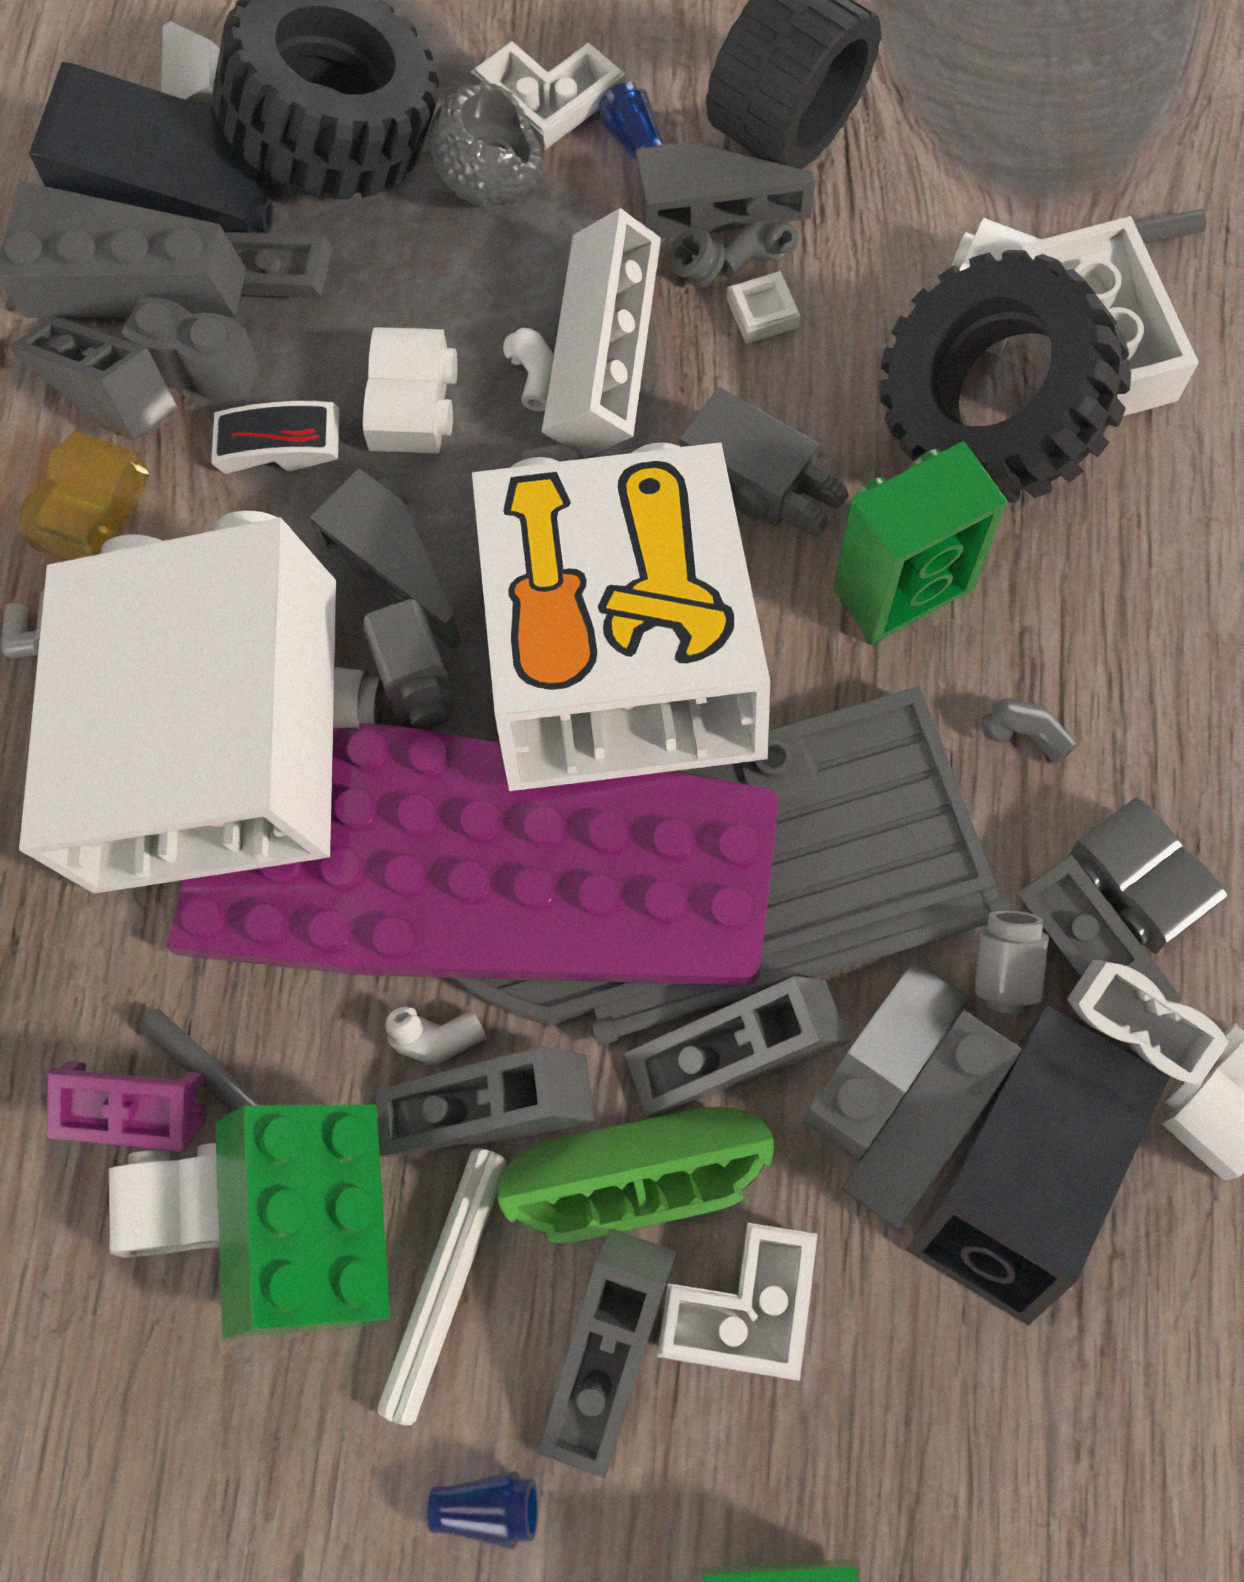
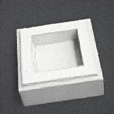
[727,271,801,344]

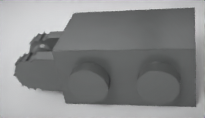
[679,387,849,536]

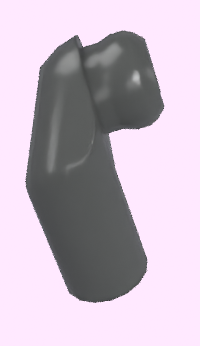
[720,221,799,278]
[982,698,1079,764]

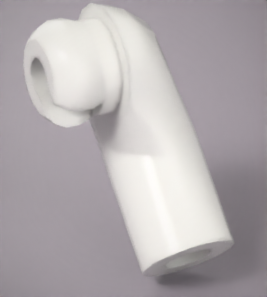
[503,328,554,412]
[385,1007,487,1065]

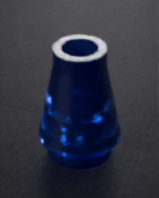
[598,81,664,161]
[427,1471,539,1549]

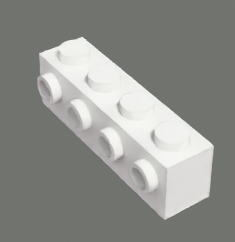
[542,208,661,458]

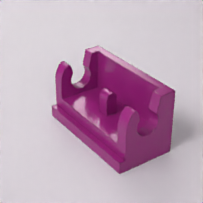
[47,1061,206,1151]

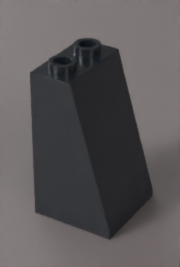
[29,62,284,233]
[906,1005,1170,1326]

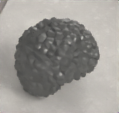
[429,82,543,207]

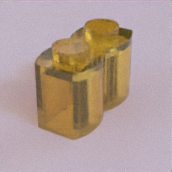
[18,431,149,561]

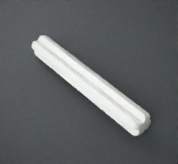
[377,1148,507,1426]

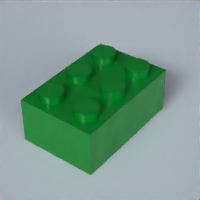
[833,441,1008,645]
[215,1104,390,1339]

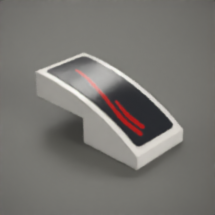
[211,401,339,474]

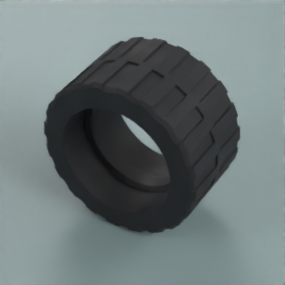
[706,0,882,169]

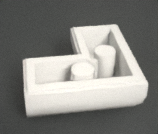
[471,41,626,150]
[657,1223,818,1381]

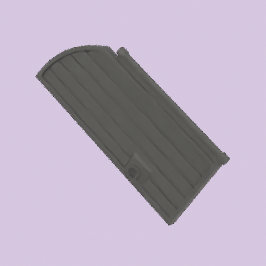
[451,686,1013,1046]

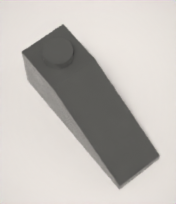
[636,142,815,239]
[10,315,178,440]
[309,468,460,649]
[802,960,969,1161]
[624,976,850,1117]
[841,1010,1023,1230]
[375,1046,595,1157]
[538,1228,677,1478]

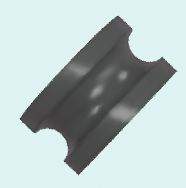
[668,226,725,287]

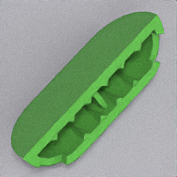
[497,1107,774,1243]

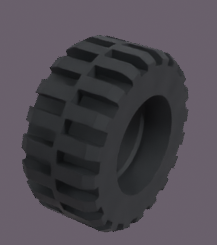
[212,0,440,200]
[879,250,1131,503]

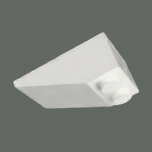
[1019,216,1199,416]

